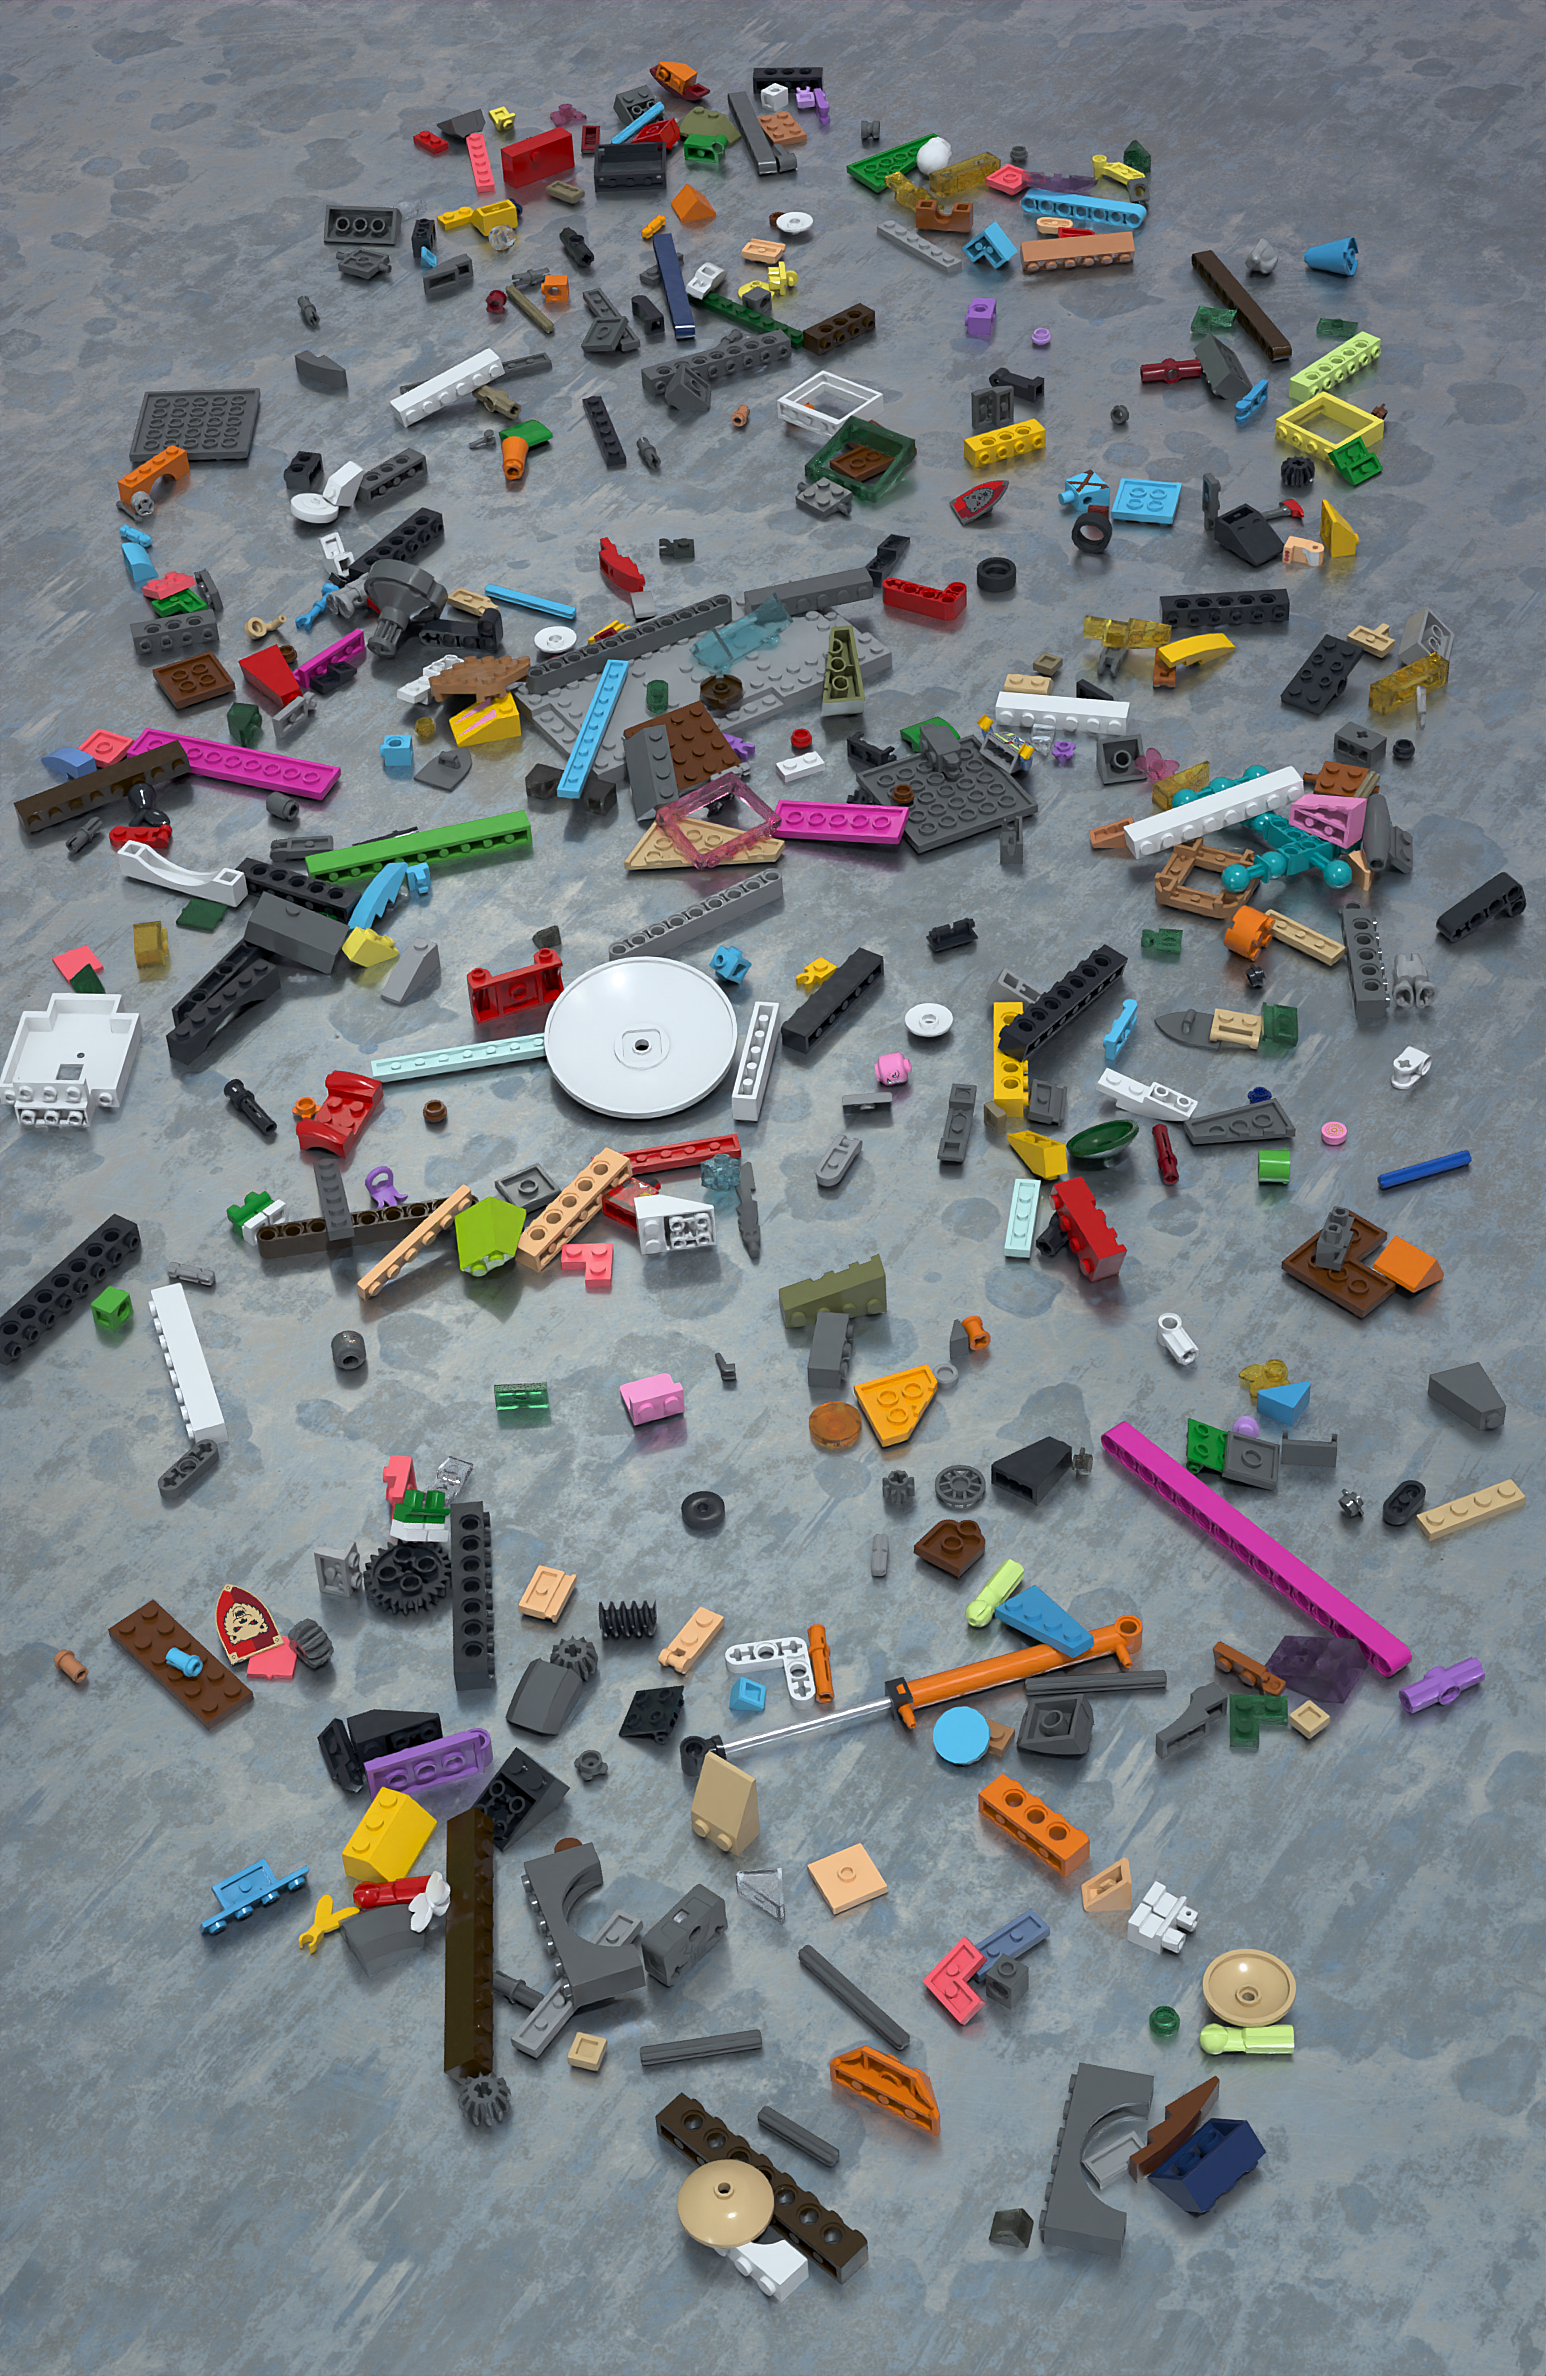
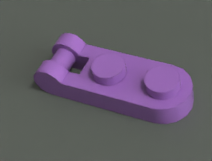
[813,88,830,124]

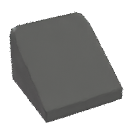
[950,1319,969,1359]

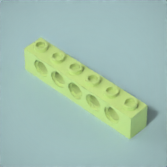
[1289,331,1381,403]

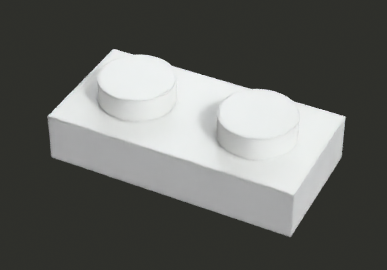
[776,751,825,782]

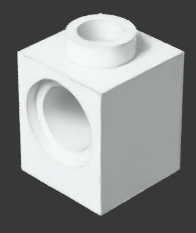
[761,83,788,112]

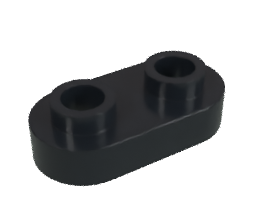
[1382,1480,1426,1524]

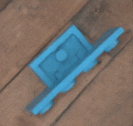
[199,1858,309,1934]

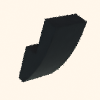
[309,661,357,694]

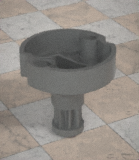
[364,559,448,658]

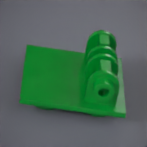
[1186,1418,1228,1474]

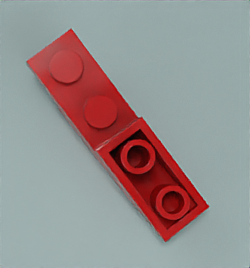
[599,537,646,593]

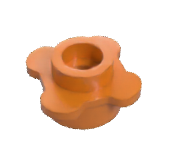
[292,1097,321,1119]

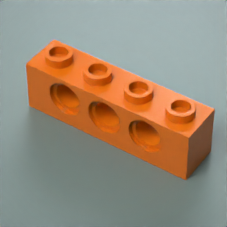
[978,1773,1090,1878]

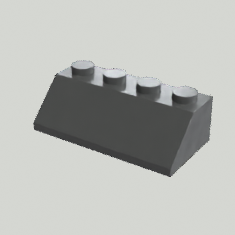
[323,205,402,245]
[1193,332,1253,399]
[623,724,681,821]

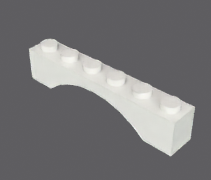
[117,840,248,907]

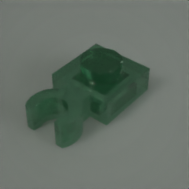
[1141,928,1183,952]

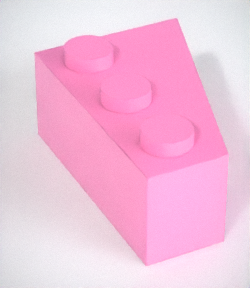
[1289,794,1367,849]

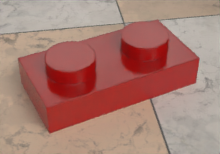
[413,131,449,155]

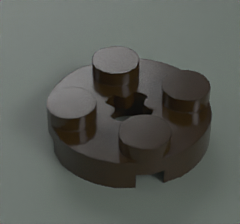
[700,674,744,710]

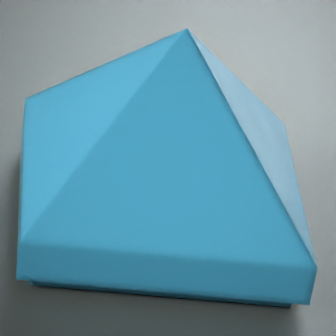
[421,246,437,268]

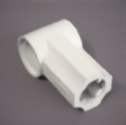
[1157,1313,1199,1365]

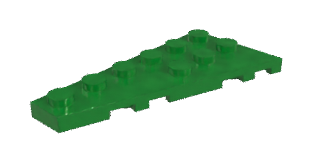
[846,133,941,193]

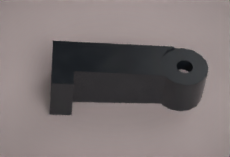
[631,295,665,336]
[989,367,1044,403]

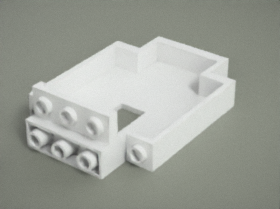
[0,993,143,1126]

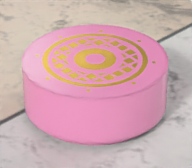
[1321,1122,1347,1145]

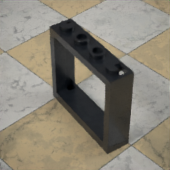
[594,141,667,192]

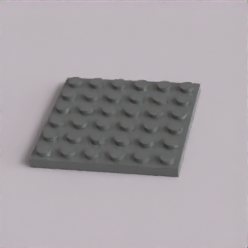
[129,388,261,462]
[856,734,1038,853]

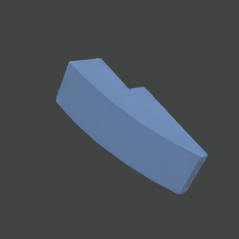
[41,747,97,779]

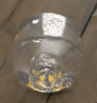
[489,224,516,251]

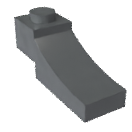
[1155,1682,1228,1760]

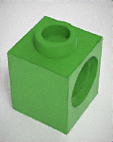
[90,1286,134,1331]

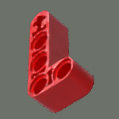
[882,578,967,621]

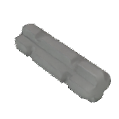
[710,762,751,786]
[166,1262,215,1286]

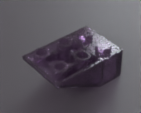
[1265,1635,1368,1704]

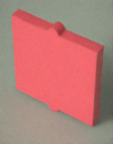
[52,945,104,983]
[246,1636,298,1680]

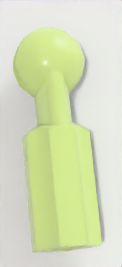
[965,1559,1024,1627]
[1200,2023,1294,2055]

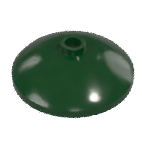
[1066,1119,1139,1161]

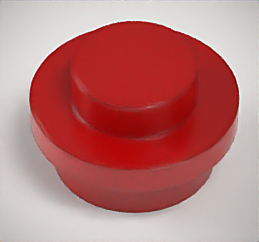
[790,728,812,748]

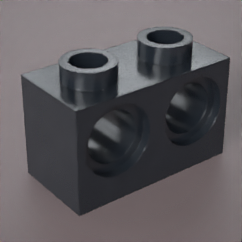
[411,218,437,258]
[283,451,324,492]

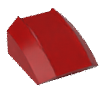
[631,118,680,151]

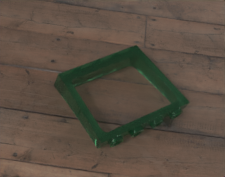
[805,415,915,504]

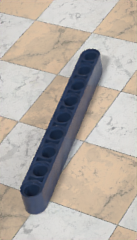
[652,233,695,339]

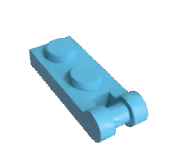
[1103,999,1137,1060]

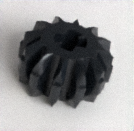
[1281,456,1315,487]

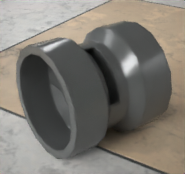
[861,121,880,139]

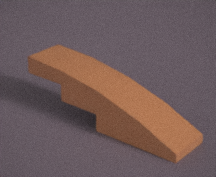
[1089,816,1134,848]

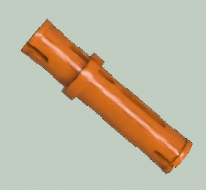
[807,1624,835,1703]

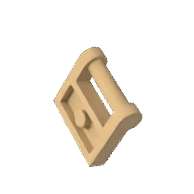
[1209,1008,1263,1049]

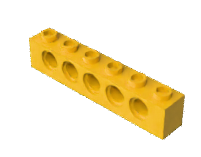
[994,1002,1028,1117]

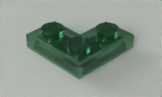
[1190,306,1237,335]
[1229,1694,1288,1748]

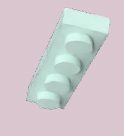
[1004,1179,1041,1258]

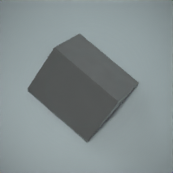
[1096,734,1148,784]

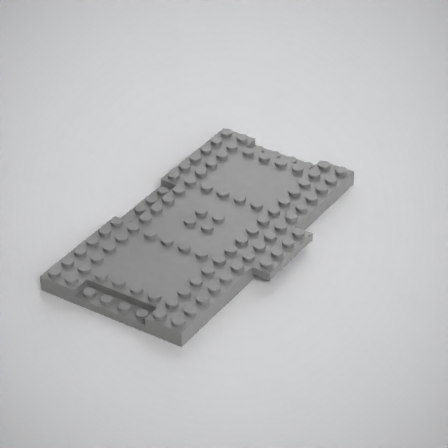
[510,573,892,789]

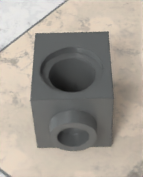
[1127,177,1150,206]
[742,286,772,314]
[986,1953,1029,2010]

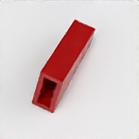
[238,644,303,709]

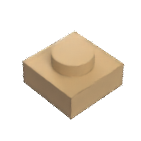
[1288,1700,1330,1739]
[567,2032,608,2071]

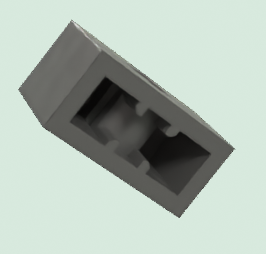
[1333,721,1387,768]

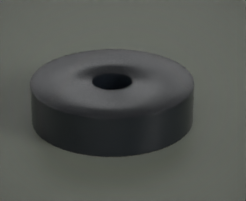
[681,1491,725,1531]

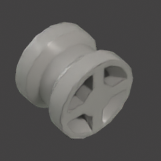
[130,491,155,516]

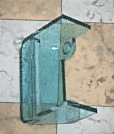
[689,593,794,672]

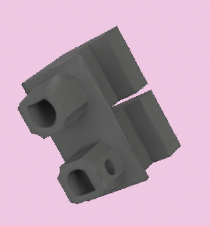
[1315,1206,1355,1271]

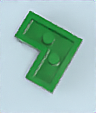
[151,588,208,618]

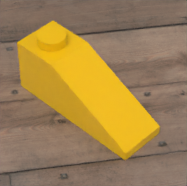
[1007,1130,1068,1180]

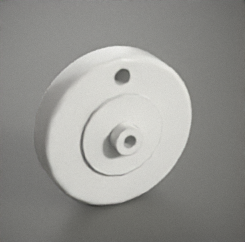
[290,493,339,523]

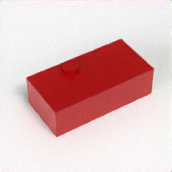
[500,127,575,189]

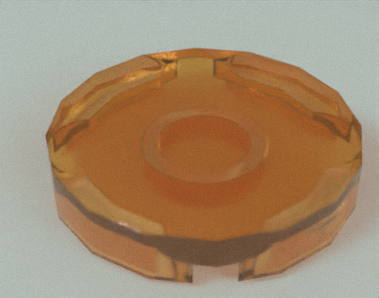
[809,1402,862,1446]

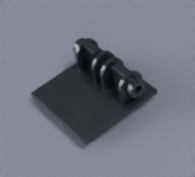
[618,1685,685,1744]

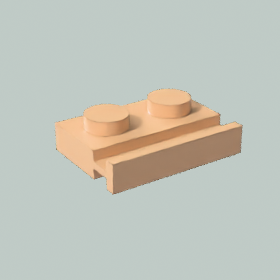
[741,238,786,264]
[518,1565,577,1622]

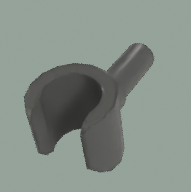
[469,429,496,448]
[715,1353,736,1380]

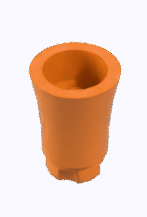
[501,436,529,480]

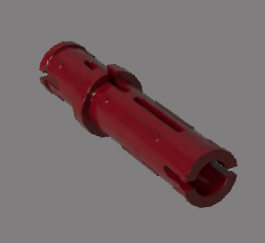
[1152,1124,1179,1185]

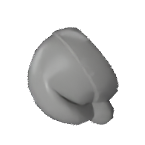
[1245,237,1278,274]

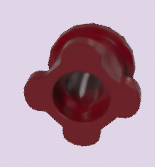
[485,290,507,314]

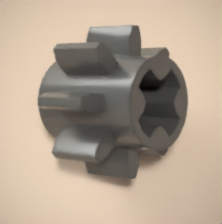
[882,1470,915,1504]

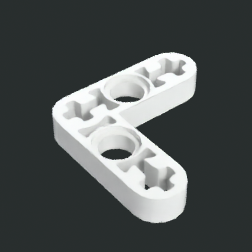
[725,1637,816,1709]

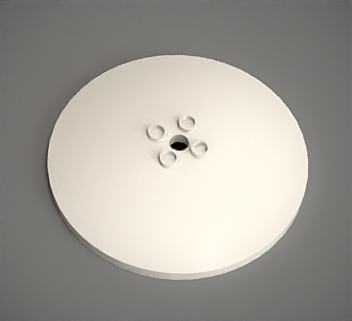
[544,956,738,1119]

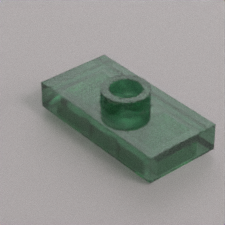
[1316,318,1358,338]
[494,1382,549,1410]

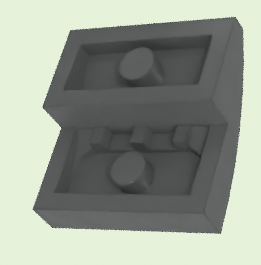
[971,386,1014,430]

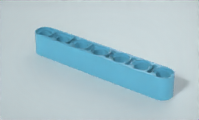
[1021,188,1147,228]

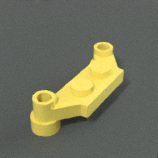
[1092,155,1145,196]

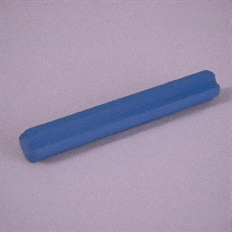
[1377,1150,1472,1189]

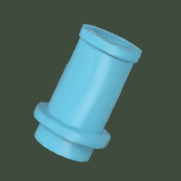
[166,1647,203,1677]

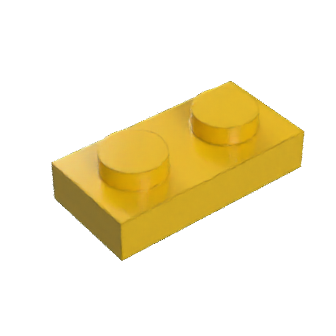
[437,206,474,231]

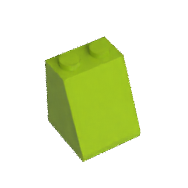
[454,1196,526,1276]

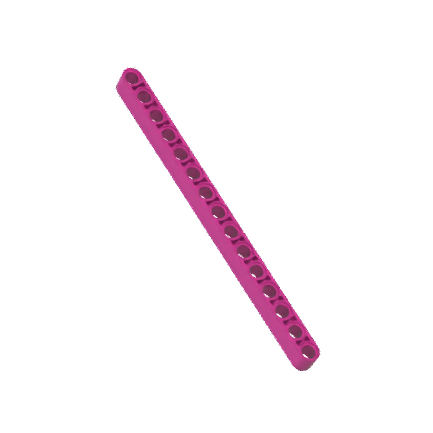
[1101,1421,1412,1678]

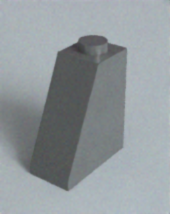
[1428,1362,1506,1431]

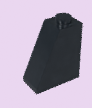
[991,1436,1072,1506]

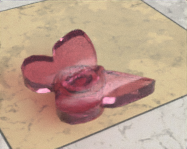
[550,104,587,128]
[1134,748,1180,786]

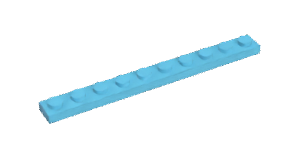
[557,659,629,799]

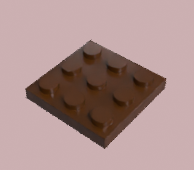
[152,651,236,709]

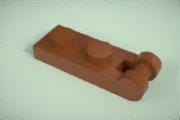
[1153,647,1176,688]

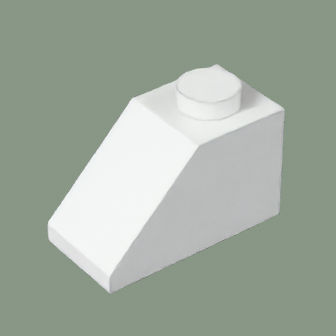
[322,461,365,506]

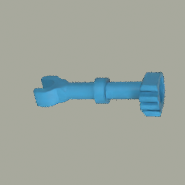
[295,582,339,631]

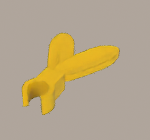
[299,1894,360,1954]

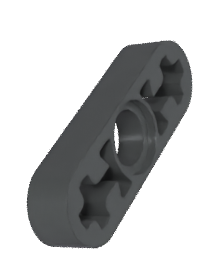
[158,1439,219,1500]

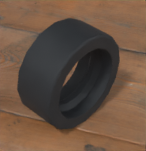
[1071,512,1112,554]
[977,557,1016,593]

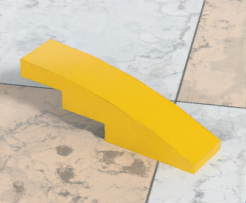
[1157,633,1235,668]

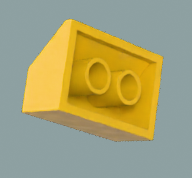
[341,1787,438,1883]

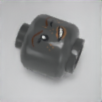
[331,1330,366,1369]

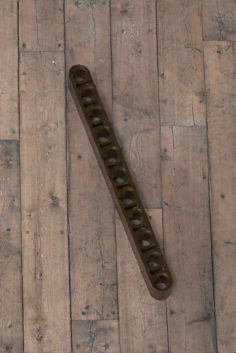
[1191,250,1292,362]

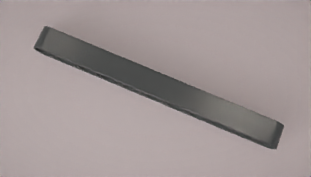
[526,594,732,695]

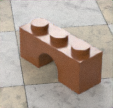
[915,199,973,233]

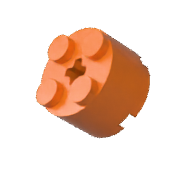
[1224,905,1276,961]

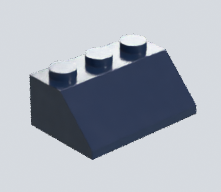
[1147,2118,1266,2213]

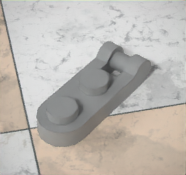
[816,1134,863,1186]

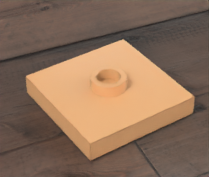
[807,1843,888,1915]

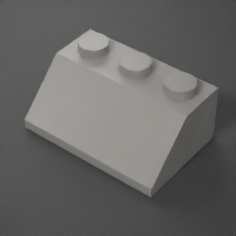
[1398,606,1455,673]

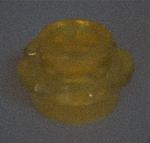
[414,717,436,737]

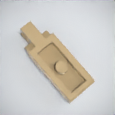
[446,587,499,617]

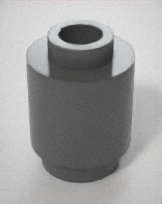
[266,792,299,820]

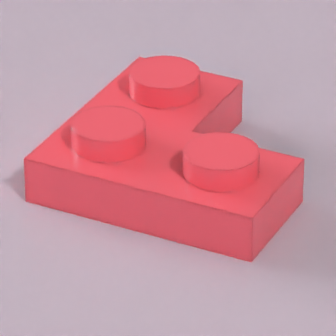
[561,1243,614,1287]
[923,1936,988,2025]

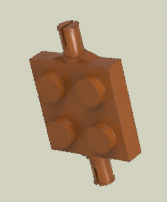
[1303,761,1380,797]

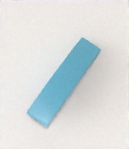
[348,862,408,933]

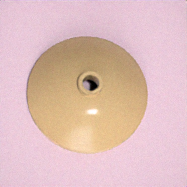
[1202,1949,1296,2027]
[677,2159,774,2249]

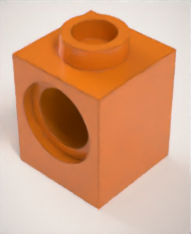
[541,275,569,302]

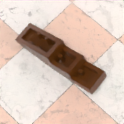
[1129,2076,1220,2183]

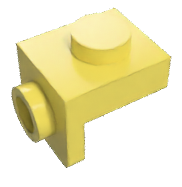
[488,106,516,132]

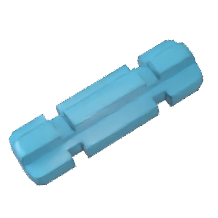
[119,524,153,548]

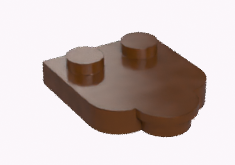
[914,1519,986,1577]

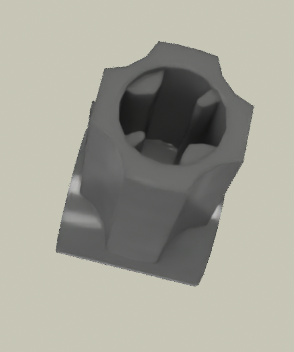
[771,143,797,173]

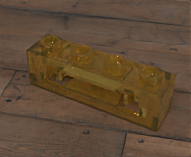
[929,151,1001,198]
[1368,652,1450,716]

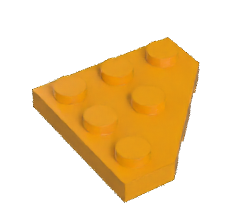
[854,1364,938,1447]

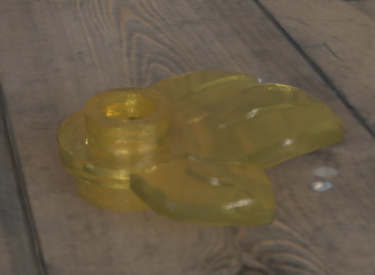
[1239,1359,1290,1399]

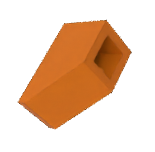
[656,61,698,95]

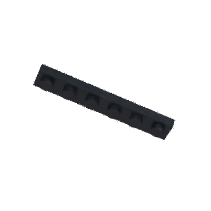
[582,396,626,467]

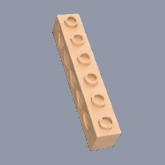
[515,1147,633,1273]

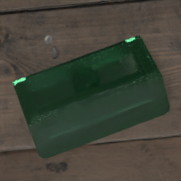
[70,963,106,994]

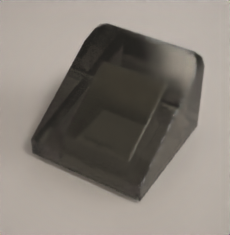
[989,2208,1034,2248]

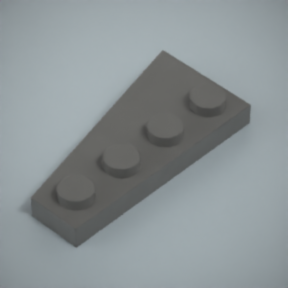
[1184,1098,1296,1144]

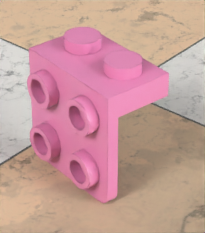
[620,1373,685,1425]

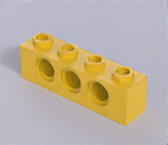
[964,418,1046,468]

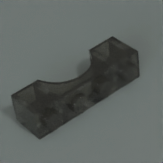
[525,763,617,816]

